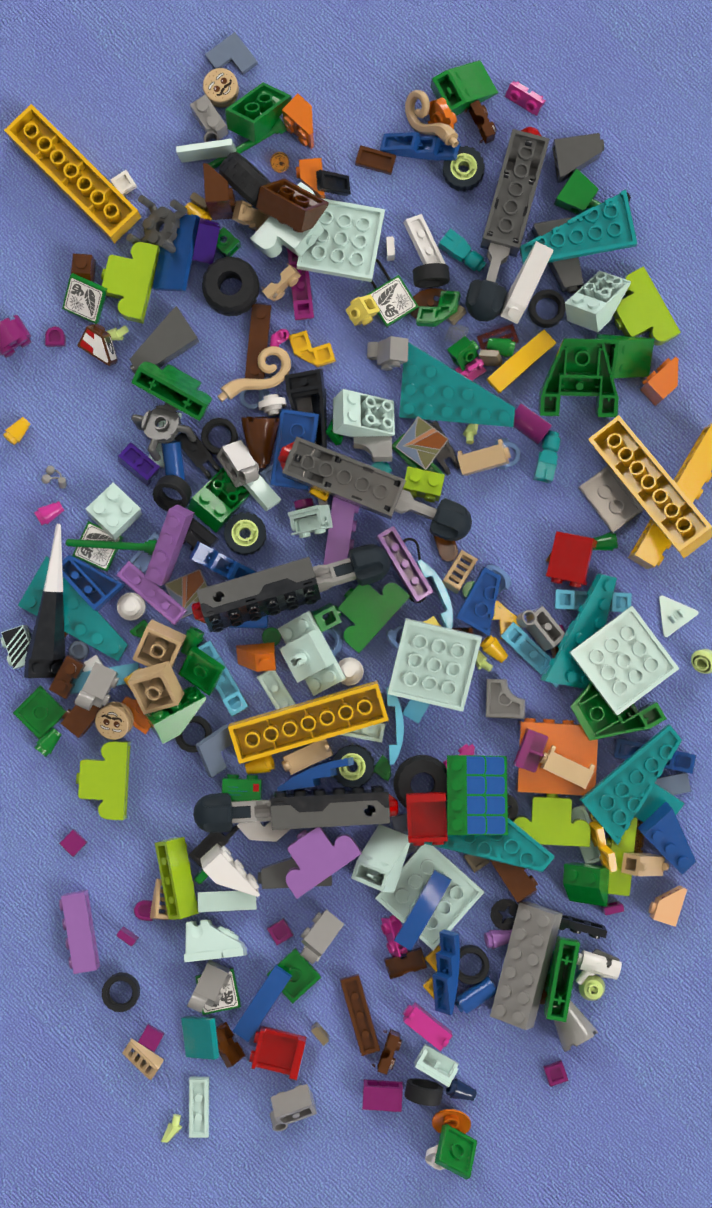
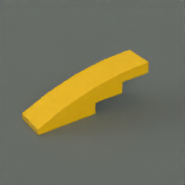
[486,329,556,393]

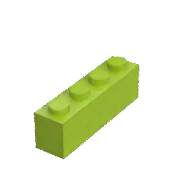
[603,817,638,896]
[155,837,198,920]

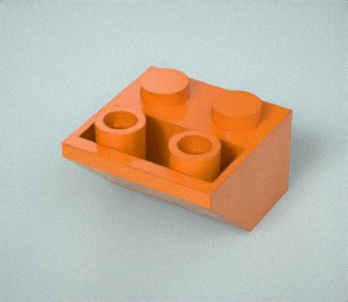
[282,93,314,149]
[640,357,679,406]

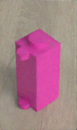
[403,1002,453,1051]

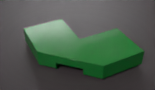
[416,291,461,327]

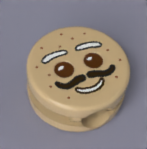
[203,68,239,108]
[95,702,134,740]

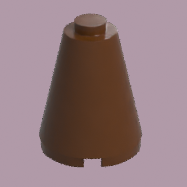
[241,417,280,468]

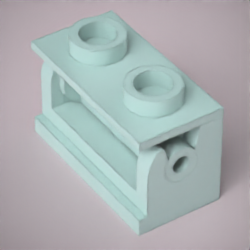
[288,505,333,538]

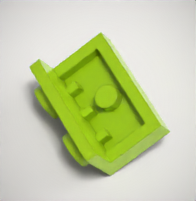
[403,466,445,502]

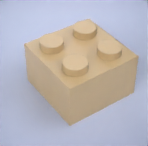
[132,620,186,667]
[128,661,184,715]

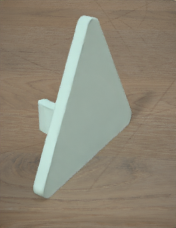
[659,595,698,637]

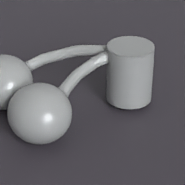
[41,466,67,489]

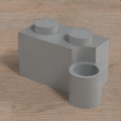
[190,94,228,142]
[367,336,408,371]
[217,440,259,487]
[516,606,565,651]
[74,662,119,711]
[300,909,344,964]
[187,960,231,1013]
[270,1084,317,1131]

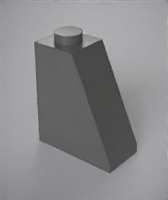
[552,133,604,183]

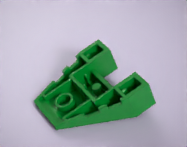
[538,338,619,417]
[570,682,667,741]

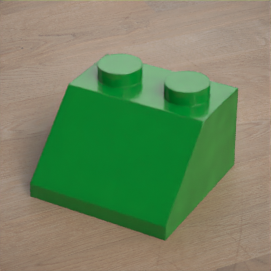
[563,862,609,907]

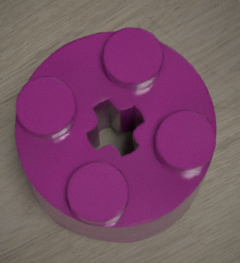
[0,315,31,358]

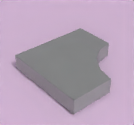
[354,436,392,462]
[486,679,525,719]

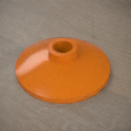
[432,1109,471,1134]

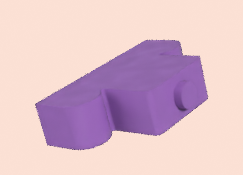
[286,827,362,899]

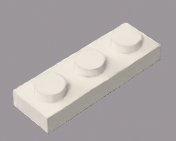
[403,214,445,265]

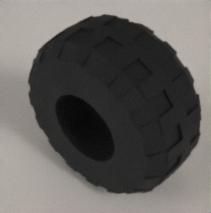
[219,152,271,207]
[202,256,259,316]
[393,755,447,808]

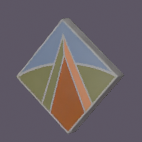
[396,416,449,470]
[165,569,208,619]

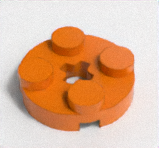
[427,97,457,138]

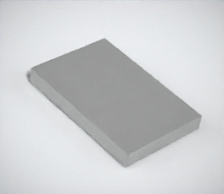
[578,466,643,533]

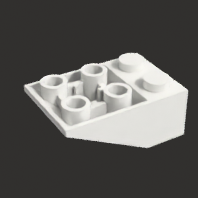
[200,843,260,897]

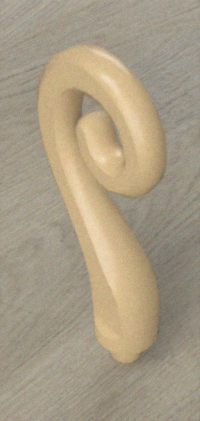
[405,90,459,148]
[217,346,291,402]

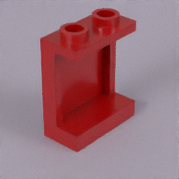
[546,531,597,588]
[406,792,448,846]
[249,1026,307,1080]

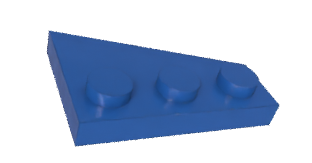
[455,567,501,636]

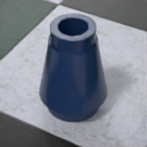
[446,1079,476,1101]

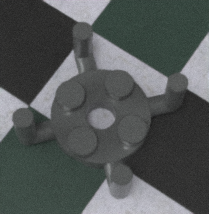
[126,195,188,253]
[131,402,196,461]

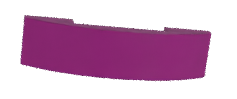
[287,248,314,320]

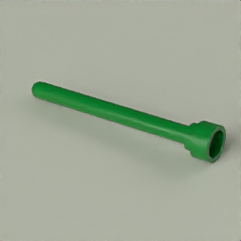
[208,117,287,169]
[65,539,157,555]

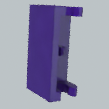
[192,218,220,264]
[118,442,160,486]

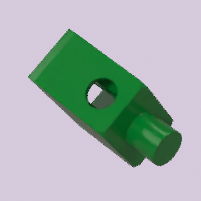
[554,169,601,215]

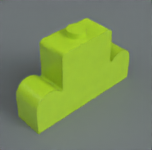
[101,242,160,324]
[613,266,681,346]
[76,741,131,820]
[513,793,591,847]

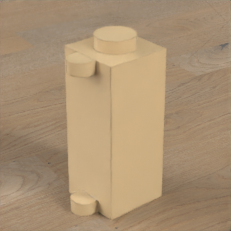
[457,439,511,476]
[281,739,333,775]
[540,745,595,789]
[621,853,669,876]

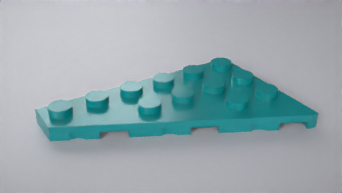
[399,342,516,427]
[424,801,555,873]

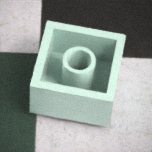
[86,483,142,541]

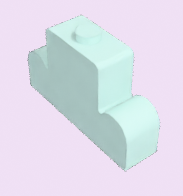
[250,182,324,258]

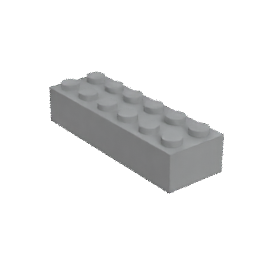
[490,901,563,1030]

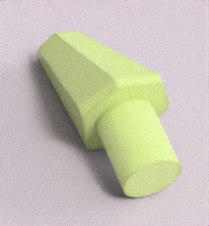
[106,325,129,341]
[463,423,479,444]
[476,650,493,672]
[161,1114,182,1143]

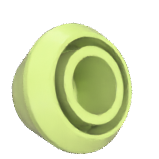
[691,649,712,674]
[578,974,605,1001]

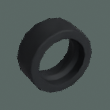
[412,263,450,288]
[528,289,566,328]
[201,418,238,455]
[153,475,192,511]
[175,716,212,753]
[458,945,489,985]
[102,972,140,1012]
[404,1078,443,1106]

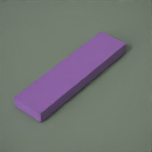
[116,561,187,625]

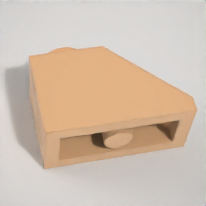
[649,885,687,927]

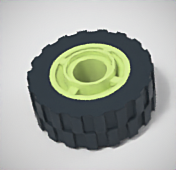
[443,146,485,192]
[224,512,266,556]
[332,745,375,788]

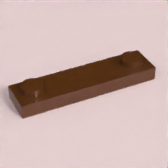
[245,304,272,379]
[340,974,380,1056]

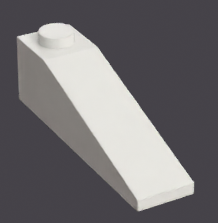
[500,241,553,324]

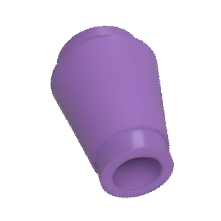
[484,930,512,949]

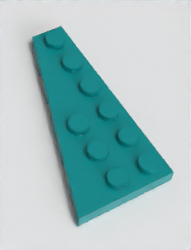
[520,189,637,264]
[18,556,128,661]
[540,573,617,689]
[579,724,682,845]

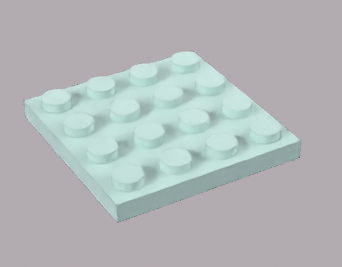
[297,198,385,282]
[569,606,679,715]
[388,618,482,712]
[375,844,484,950]

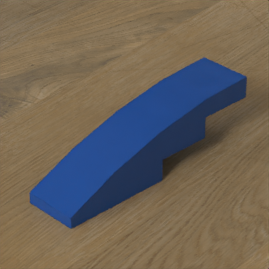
[380,132,460,160]
[189,541,257,580]
[614,738,697,774]
[277,757,354,791]
[394,870,452,951]
[432,929,460,1015]
[233,965,292,1042]

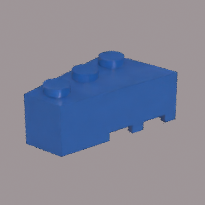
[62,555,126,611]
[638,802,696,875]

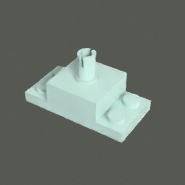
[278,611,346,696]

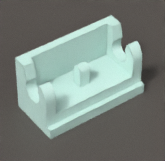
[414,1044,459,1087]

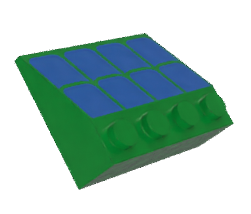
[447,755,508,835]

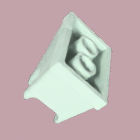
[184,920,247,962]

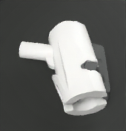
[575,949,622,985]

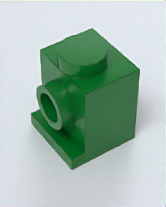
[216,227,241,257]
[447,336,479,371]
[311,603,342,633]

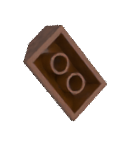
[203,163,236,220]
[256,179,329,233]

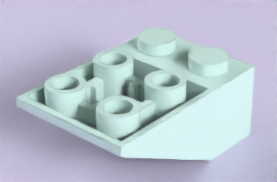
[565,271,631,332]
[333,389,395,437]
[351,824,410,893]

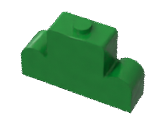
[131,362,212,421]
[339,583,410,653]
[544,936,580,1022]

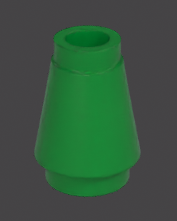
[486,338,516,358]
[593,532,618,551]
[181,626,204,655]
[34,728,62,757]

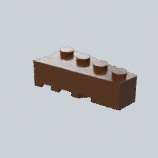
[490,860,538,904]

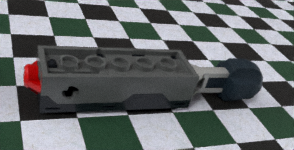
[466,127,550,321]
[278,437,472,541]
[191,544,391,632]
[193,786,398,833]

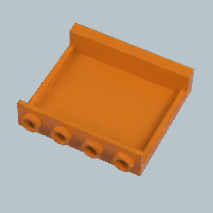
[516,718,598,795]

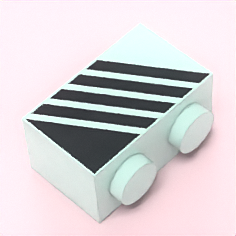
[0,625,31,669]

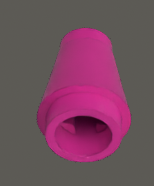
[34,501,64,525]

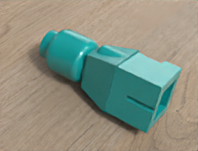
[438,228,487,272]
[533,431,561,484]

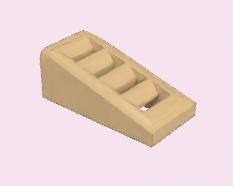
[442,550,478,594]
[150,879,169,920]
[122,1038,164,1080]

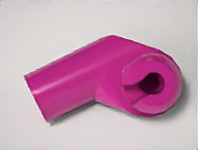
[270,329,289,347]

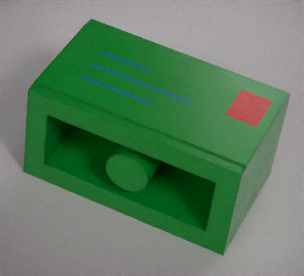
[222,774,262,802]

